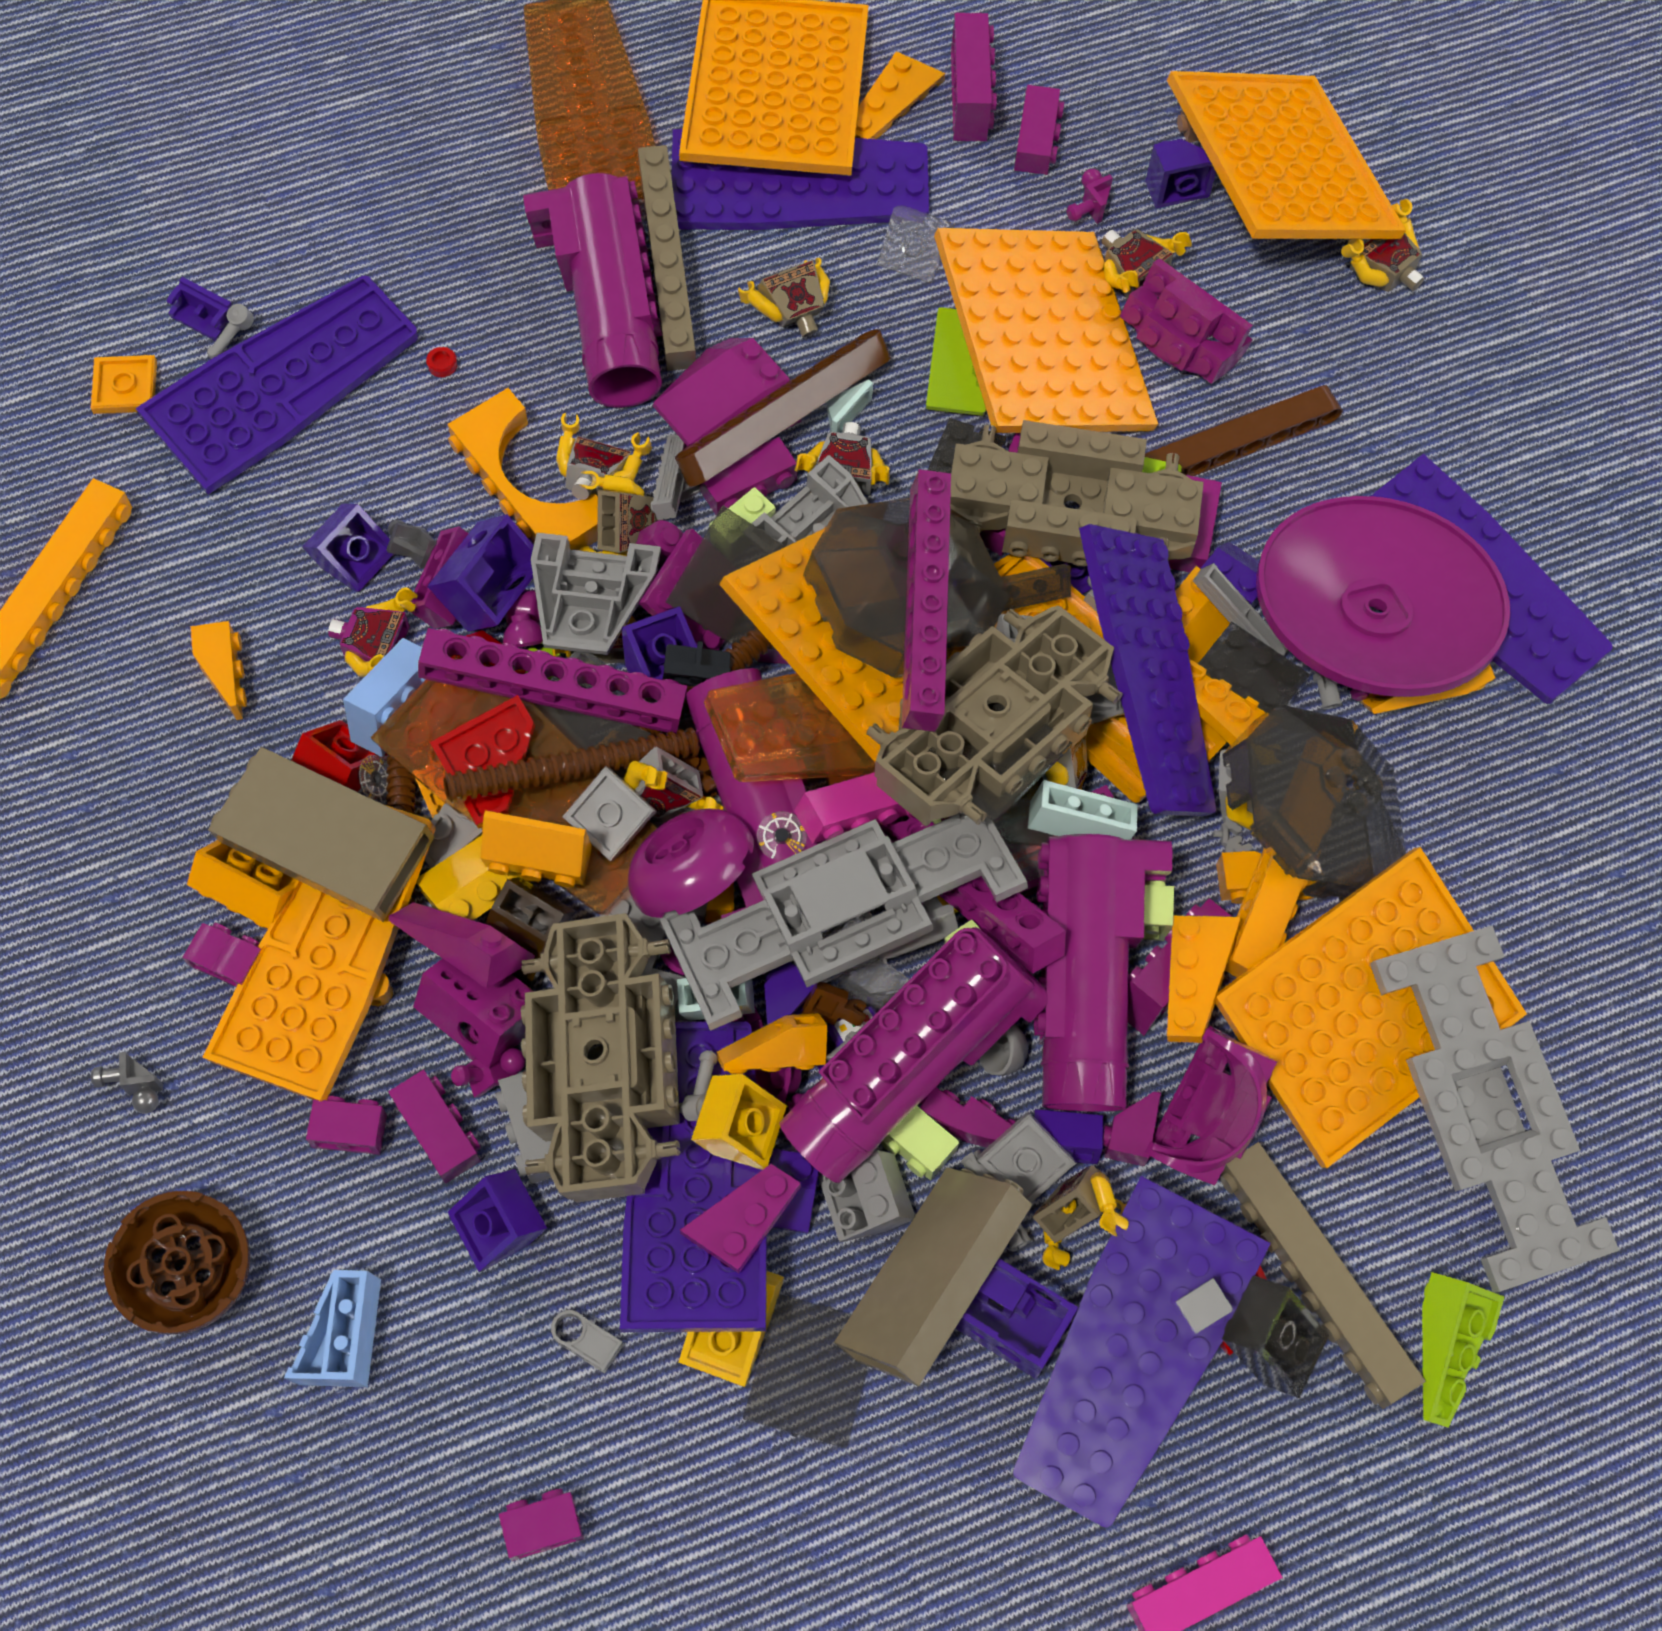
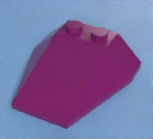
[653,338,802,447]

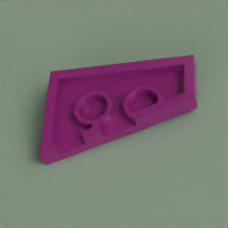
[680,1164,801,1274]

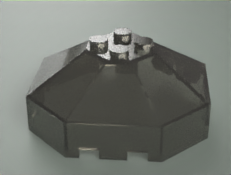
[803,497,1010,678]
[1222,704,1406,901]

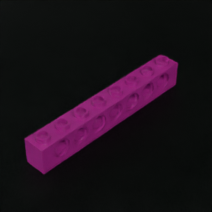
[902,469,951,732]
[418,628,687,733]
[879,815,1066,974]

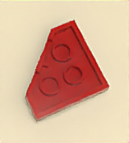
[430,695,535,829]

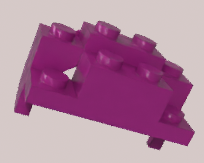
[1119,258,1253,384]
[1145,1026,1277,1186]

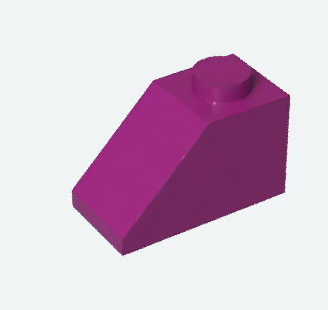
[1103,1091,1161,1166]

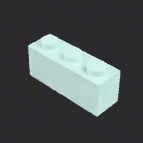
[1028,780,1138,840]

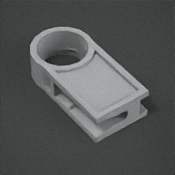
[551,1310,624,1374]

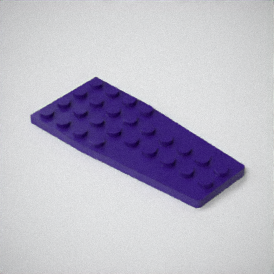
[671,129,929,230]
[136,275,418,495]
[1371,453,1613,704]
[1079,524,1216,816]
[620,1021,767,1333]
[1013,1176,1271,1528]

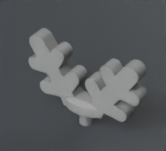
[1213,816,1252,852]

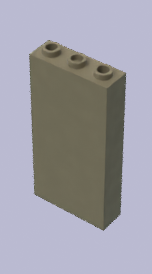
[208,747,435,922]
[834,1167,1032,1386]

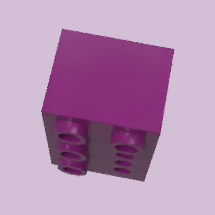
[413,958,534,1068]

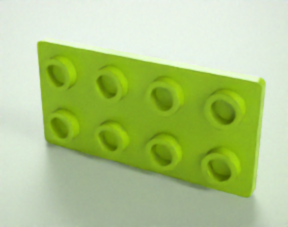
[926,307,986,416]

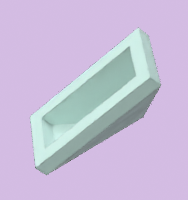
[826,379,873,433]

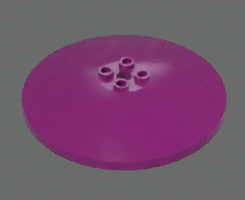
[1256,496,1510,697]

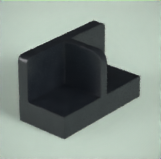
[662,641,731,687]

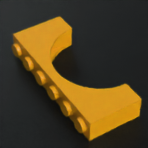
[448,388,598,550]

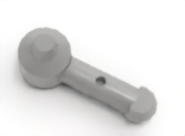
[207,304,254,359]
[679,1050,717,1121]

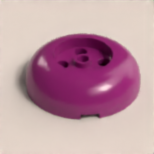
[628,808,754,918]

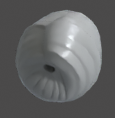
[979,1023,1029,1076]

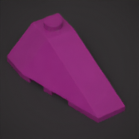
[389,902,535,989]

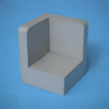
[1175,1278,1232,1333]

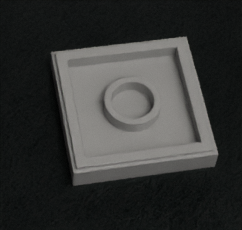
[562,766,657,861]
[977,1112,1076,1203]

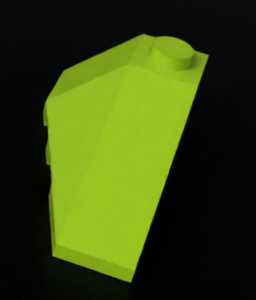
[1422,1272,1504,1428]

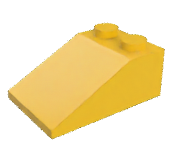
[678,1271,784,1387]

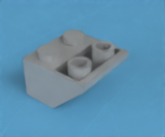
[818,1150,915,1242]

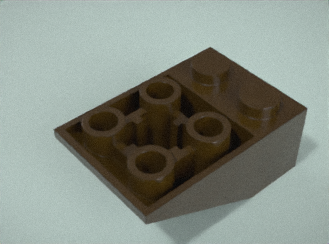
[485,877,575,989]

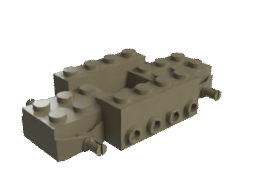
[950,420,1204,566]
[866,606,1123,826]
[521,913,680,1203]

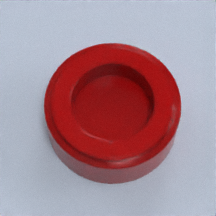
[426,347,457,378]

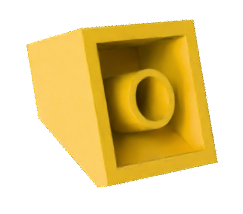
[691,1074,787,1170]

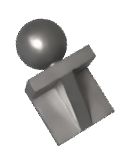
[386,520,437,569]
[91,1052,163,1114]

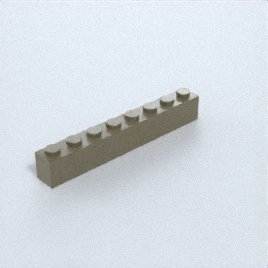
[638,145,696,371]
[1220,1142,1426,1410]

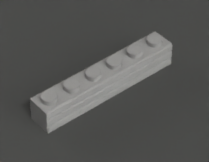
[651,434,688,520]
[1193,563,1287,665]

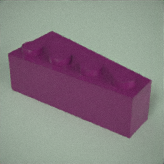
[1128,898,1232,1036]

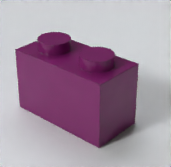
[306,1096,387,1155]
[498,1488,584,1561]

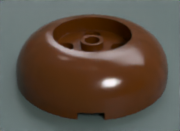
[104,1191,250,1335]

